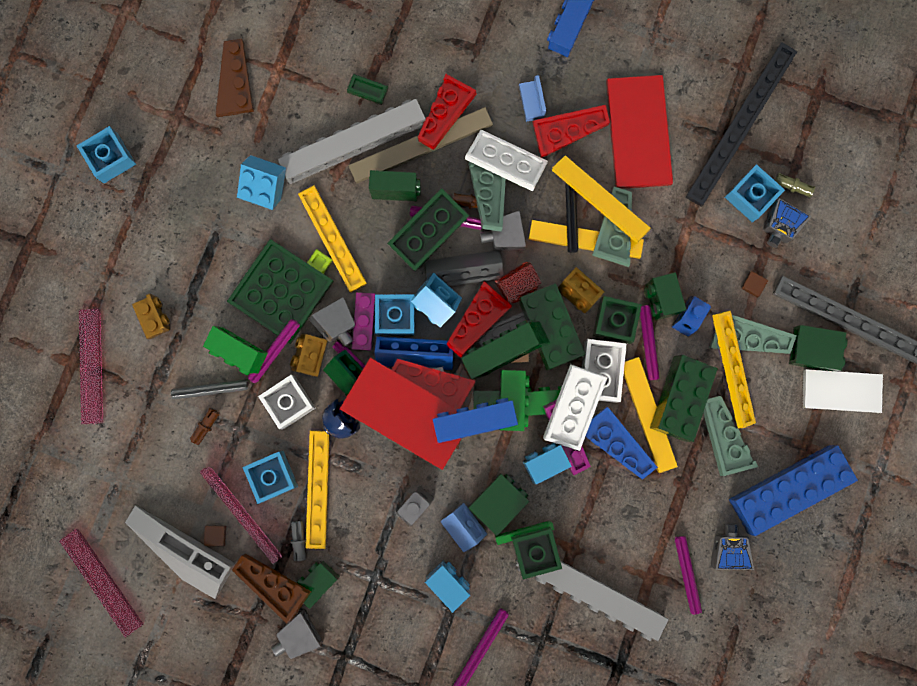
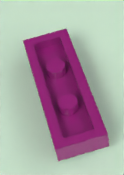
[352,292,376,351]

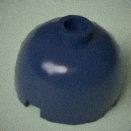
[322,399,360,439]

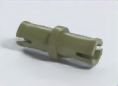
[775,173,815,198]

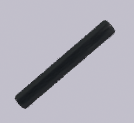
[565,183,579,253]

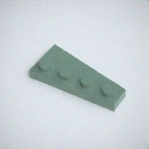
[468,161,506,231]
[592,187,632,267]
[709,312,797,354]
[703,396,758,476]

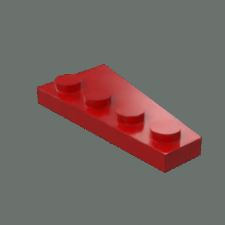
[418,74,477,150]
[532,105,610,158]
[447,281,512,358]
[391,359,476,409]

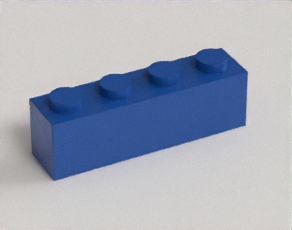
[547,0,594,57]
[375,337,454,370]
[433,398,518,443]

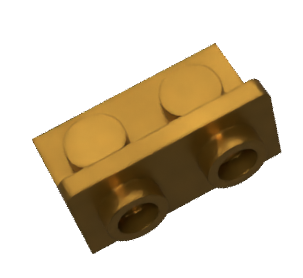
[558,267,604,314]
[132,293,170,339]
[290,334,327,377]

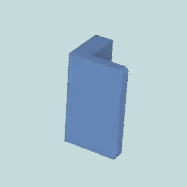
[519,75,546,122]
[441,503,487,552]

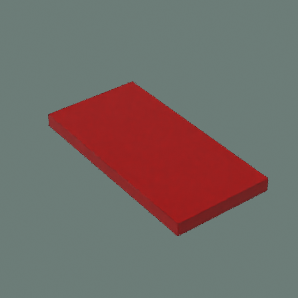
[606,75,673,189]
[340,358,461,470]

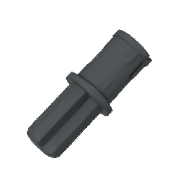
[291,521,306,561]

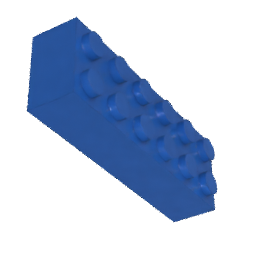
[729,445,858,536]

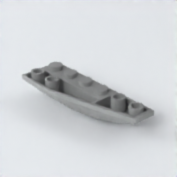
[125,505,236,599]

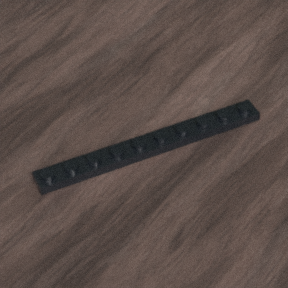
[686,42,798,207]

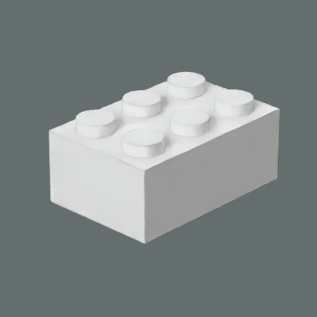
[582,339,626,403]

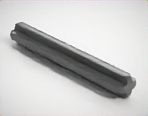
[171,380,248,399]

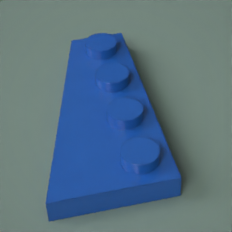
[585,406,658,479]

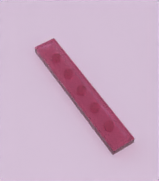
[79,309,103,424]
[200,467,282,564]
[59,529,144,638]

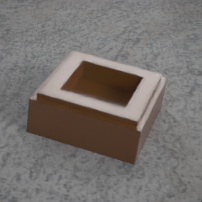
[741,271,768,298]
[204,525,226,546]

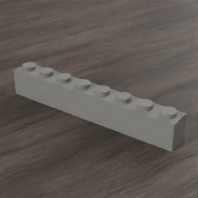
[278,99,426,184]
[515,559,669,641]

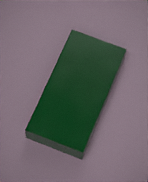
[347,74,388,105]

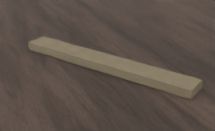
[348,107,493,184]

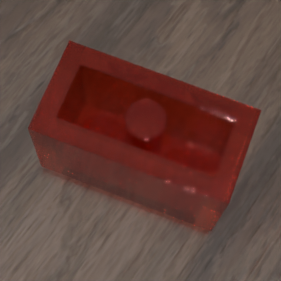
[494,262,542,303]

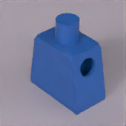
[672,296,711,337]

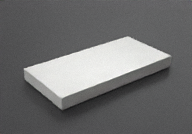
[465,130,548,191]
[543,364,607,451]
[803,369,883,413]

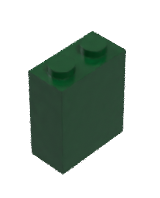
[369,170,421,202]
[789,325,848,371]
[468,473,530,536]

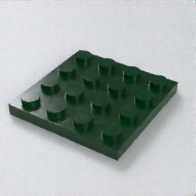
[227,239,334,344]

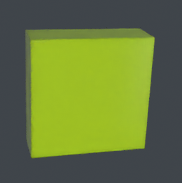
[307,249,333,274]

